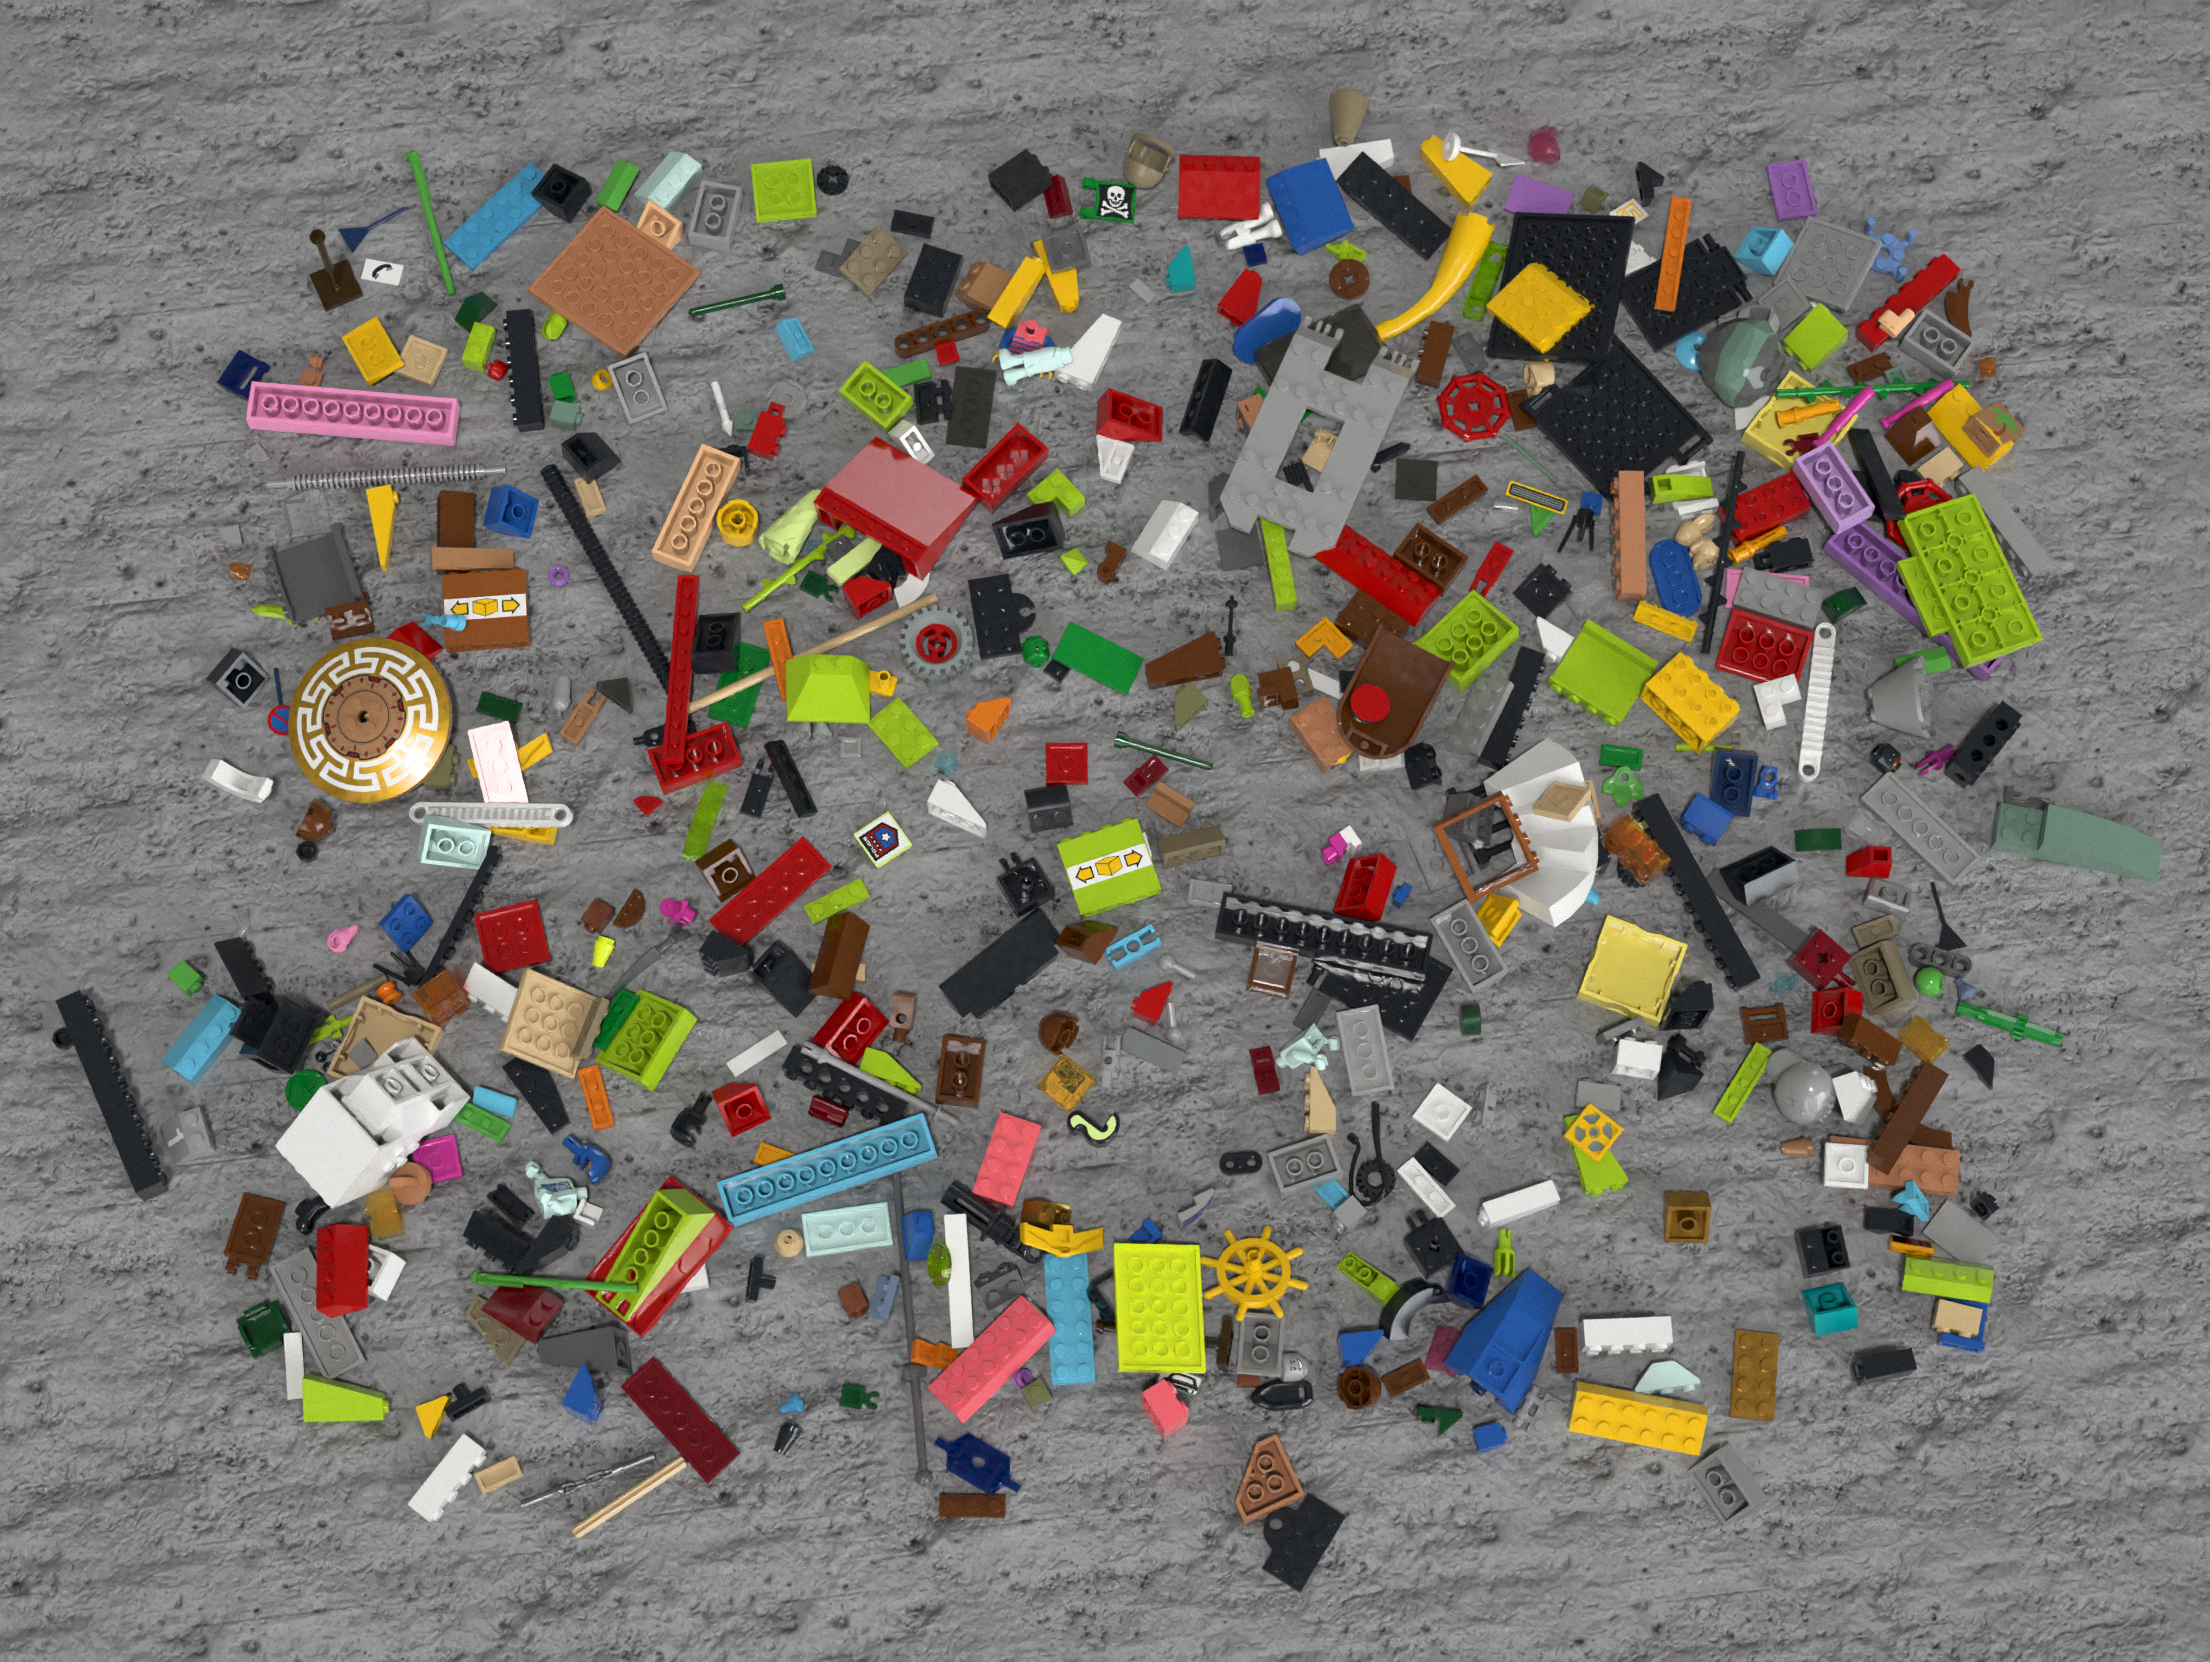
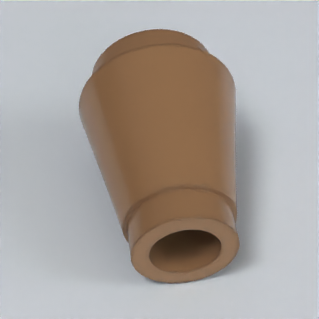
[1782,1137,1813,1158]

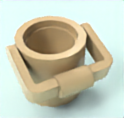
[1522,361,1554,398]

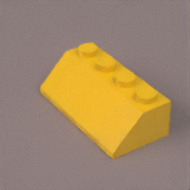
[1927,383,2014,472]

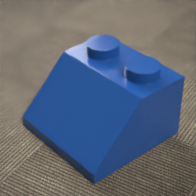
[483,485,539,539]
[1679,792,1734,847]
[1337,1329,1384,1369]

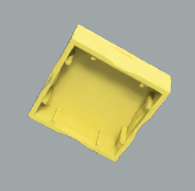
[1741,370,1858,479]
[1576,915,1688,1028]

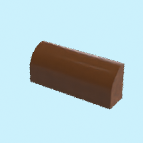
[436,490,474,575]

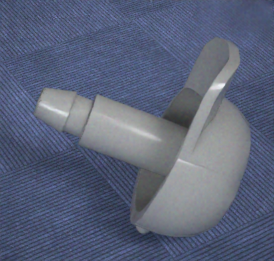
[1766,1049,1848,1125]

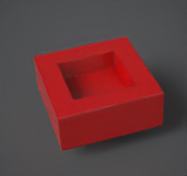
[935,340,959,366]

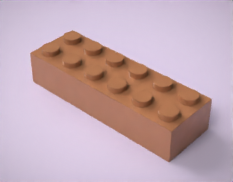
[1610,471,1646,602]
[1826,1136,1960,1198]

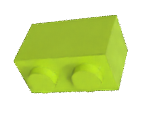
[462,322,497,373]

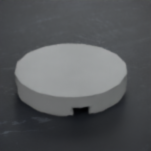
[766,380,807,421]

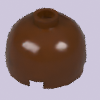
[296,798,335,842]
[1038,1011,1079,1055]
[1337,1366,1382,1410]

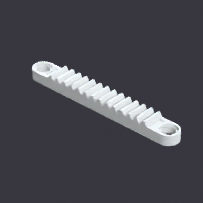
[1797,622,1836,782]
[409,802,573,828]

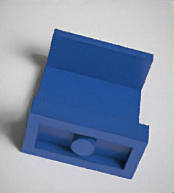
[1937,1297,1992,1354]

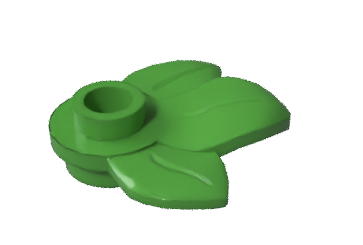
[1602,767,1644,808]

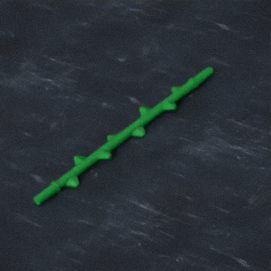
[1775,377,1970,403]

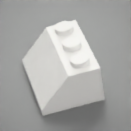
[1131,500,1199,571]
[463,962,518,1024]
[1832,1071,1878,1126]

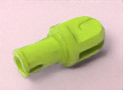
[541,312,567,340]
[1230,674,1255,718]

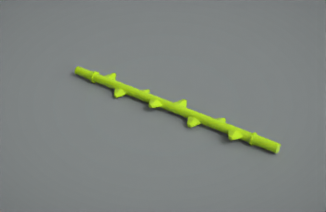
[741,525,855,612]

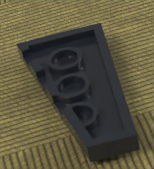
[502,1057,570,1136]

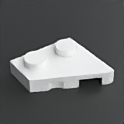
[1096,434,1135,484]

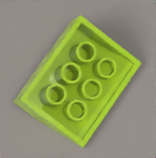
[1415,589,1519,693]
[595,989,697,1092]

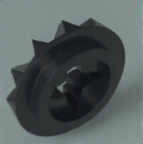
[817,164,849,195]

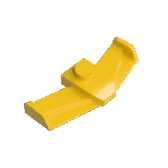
[466,732,553,779]
[1020,1222,1104,1258]

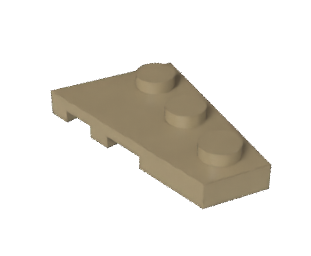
[465,1295,527,1367]

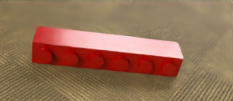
[1855,253,1961,353]

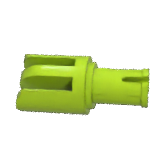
[1494,1229,1515,1278]

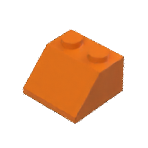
[966,697,1011,745]

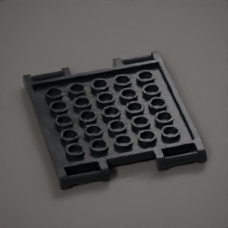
[1519,333,1714,504]

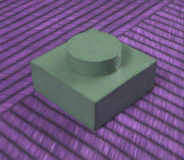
[1883,365,1911,384]
[736,410,758,433]

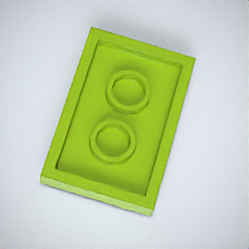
[867,697,939,771]

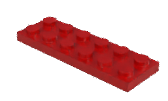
[708,836,832,947]

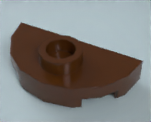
[612,888,645,928]

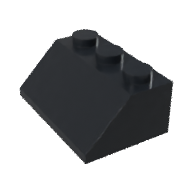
[1720,845,1799,907]
[699,930,753,978]
[214,937,273,1002]
[463,1210,530,1274]

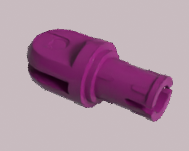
[1914,743,1957,776]

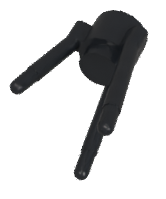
[1557,508,1595,553]
[373,950,425,987]

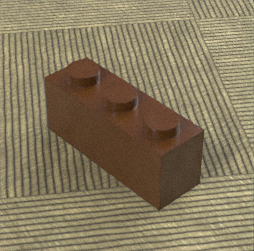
[1415,320,1455,389]
[1837,1015,1902,1068]

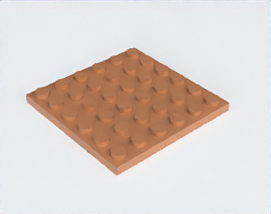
[528,205,700,359]

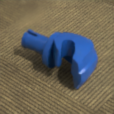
[562,1134,611,1185]

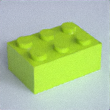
[838,360,914,435]

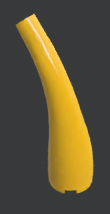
[1373,211,1495,343]

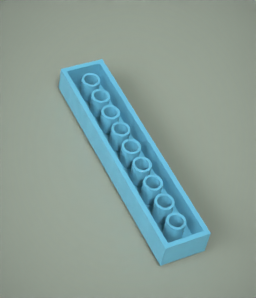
[717,1113,938,1227]

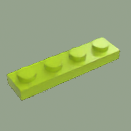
[1712,1042,1774,1125]

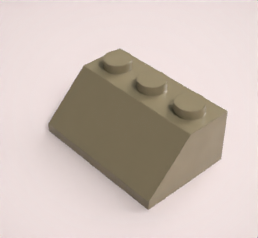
[1157,824,1226,869]
[1849,940,1917,1016]

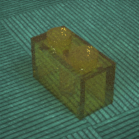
[1898,1016,1950,1064]
[364,1189,405,1241]

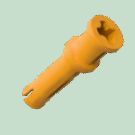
[1776,398,1841,428]
[1727,525,1788,566]

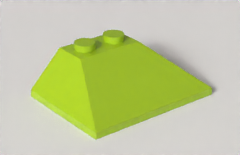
[785,654,870,724]

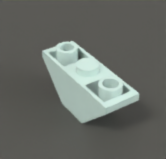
[1632,1360,1700,1395]

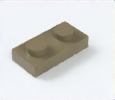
[1851,914,1900,949]

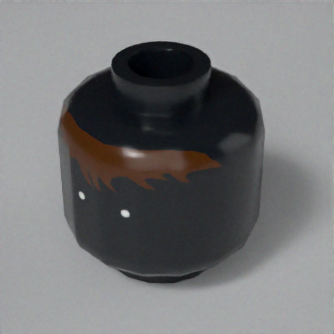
[1870,743,1901,774]

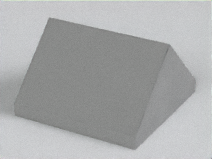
[1862,878,1912,920]

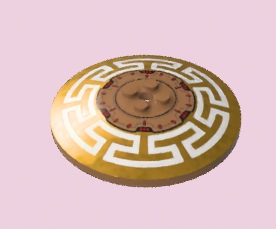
[288,638,452,804]

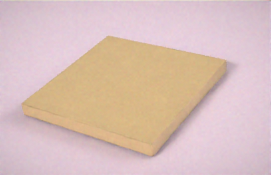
[498,968,597,1079]

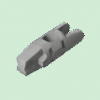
[1098,1034,1121,1090]

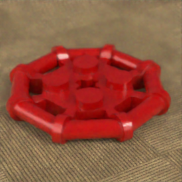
[1436,371,1512,443]
[1886,477,1953,554]

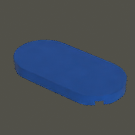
[1232,297,1301,364]
[1649,539,1702,618]

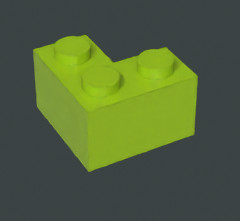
[1027,468,1085,519]

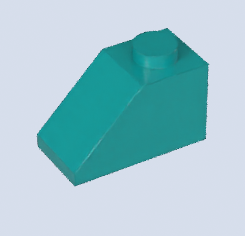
[1165,245,1196,294]

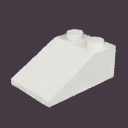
[927,779,987,839]
[368,1244,406,1301]

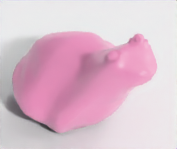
[327,925,358,953]

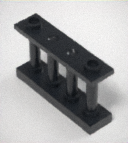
[1445,771,1513,870]

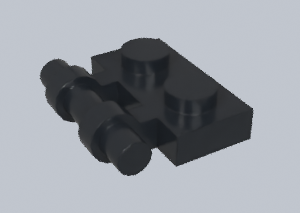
[914,379,953,425]

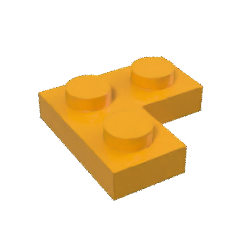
[1295,616,1354,661]

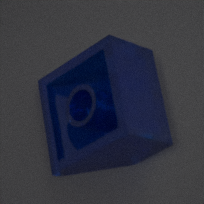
[1446,1252,1493,1310]

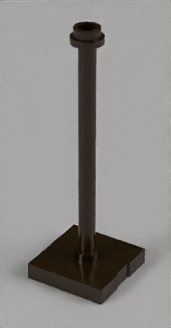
[309,229,363,312]
[1095,1319,1235,1372]

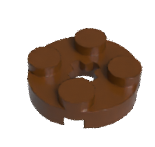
[1329,259,1370,301]

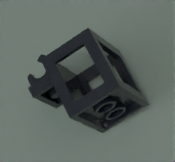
[228,996,322,1075]

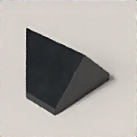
[1657,1049,1704,1101]

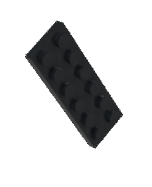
[1336,151,1451,262]

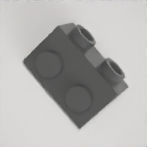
[973,1263,1027,1310]

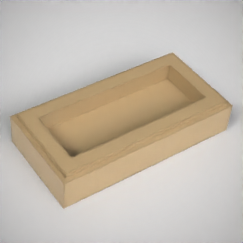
[574,477,607,518]
[474,1455,524,1495]

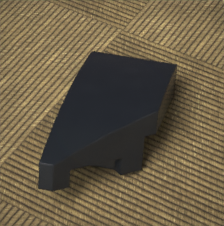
[1964,1044,1995,1090]

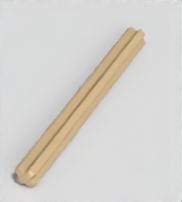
[571,1456,687,1538]

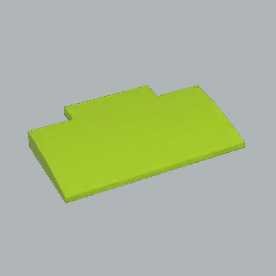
[1896,493,2043,669]

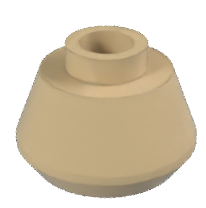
[774,1228,804,1257]

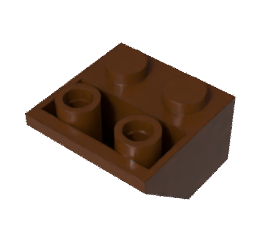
[1055,920,1118,965]

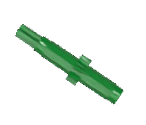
[1956,1001,2064,1048]

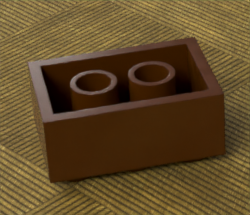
[1393,522,1468,597]
[1334,589,1410,650]
[935,1036,986,1109]

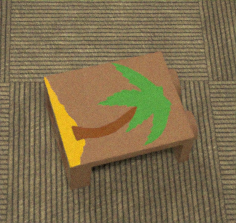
[1962,401,2026,458]

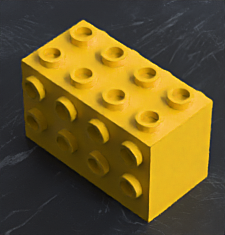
[1639,651,1741,755]

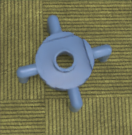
[1864,218,1917,283]

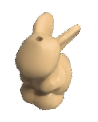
[1675,513,1720,571]

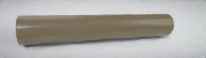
[326,973,388,1011]

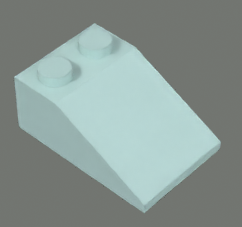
[417,814,491,870]

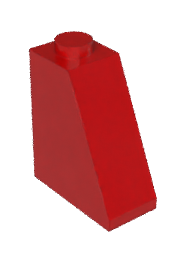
[1217,268,1262,327]

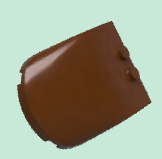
[1337,624,1455,760]

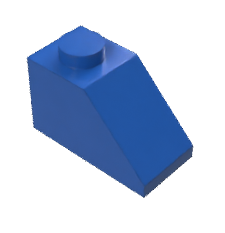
[900,1212,934,1261]

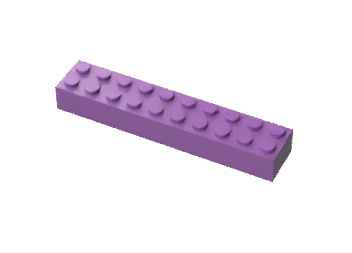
[1823,521,2008,682]

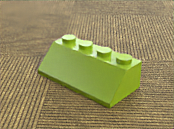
[1902,1253,1995,1303]

